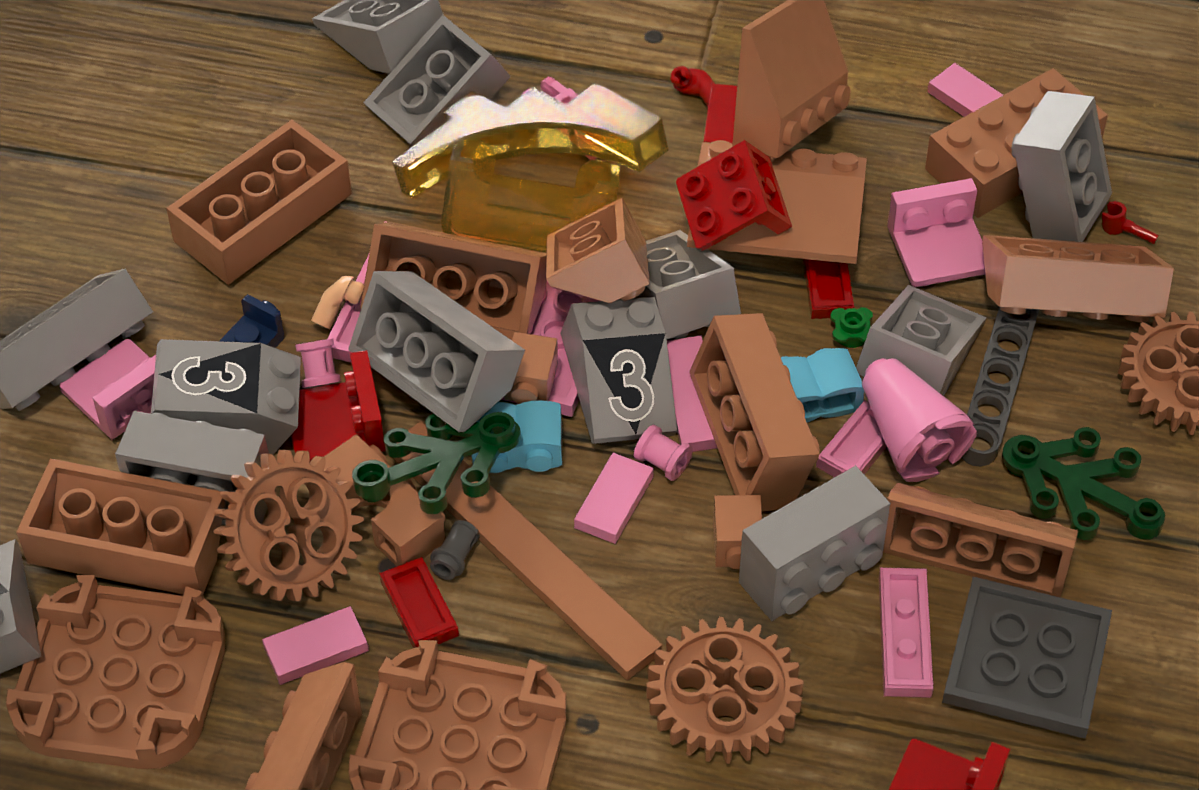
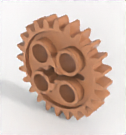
[1118,311,1199,435]
[214,450,364,601]
[646,617,803,764]

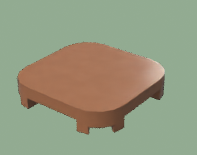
[6,575,226,769]
[348,640,567,790]

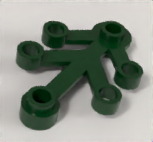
[352,412,521,514]
[1002,427,1165,540]

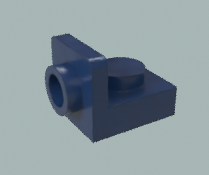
[219,294,285,348]

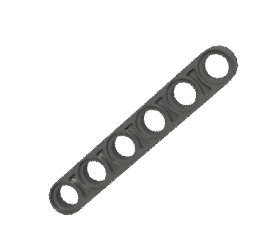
[961,307,1039,467]

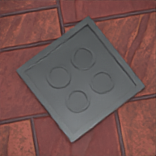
[942,576,1112,739]

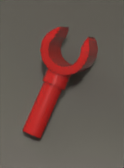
[1102,201,1159,244]

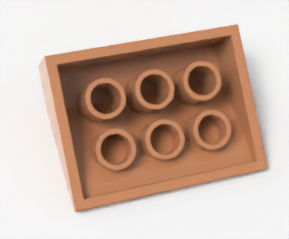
[732,0,851,158]
[687,141,867,264]

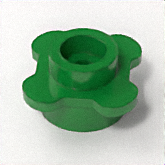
[830,307,873,348]

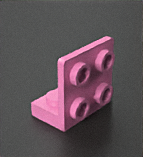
[887,178,985,287]
[60,339,156,440]

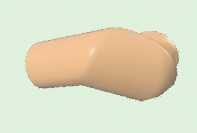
[311,276,364,330]

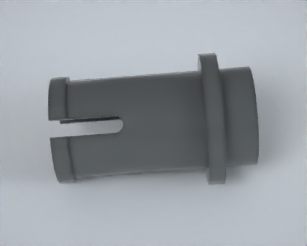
[430,520,480,580]

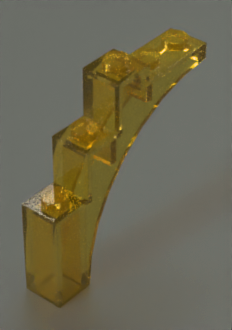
[392,83,669,198]

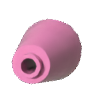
[862,358,977,482]

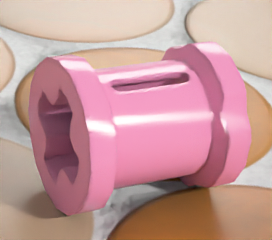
[295,338,341,388]
[633,425,693,481]

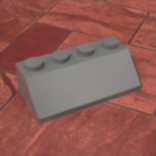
[0,269,153,411]
[348,271,525,432]

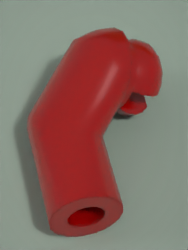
[670,66,715,107]

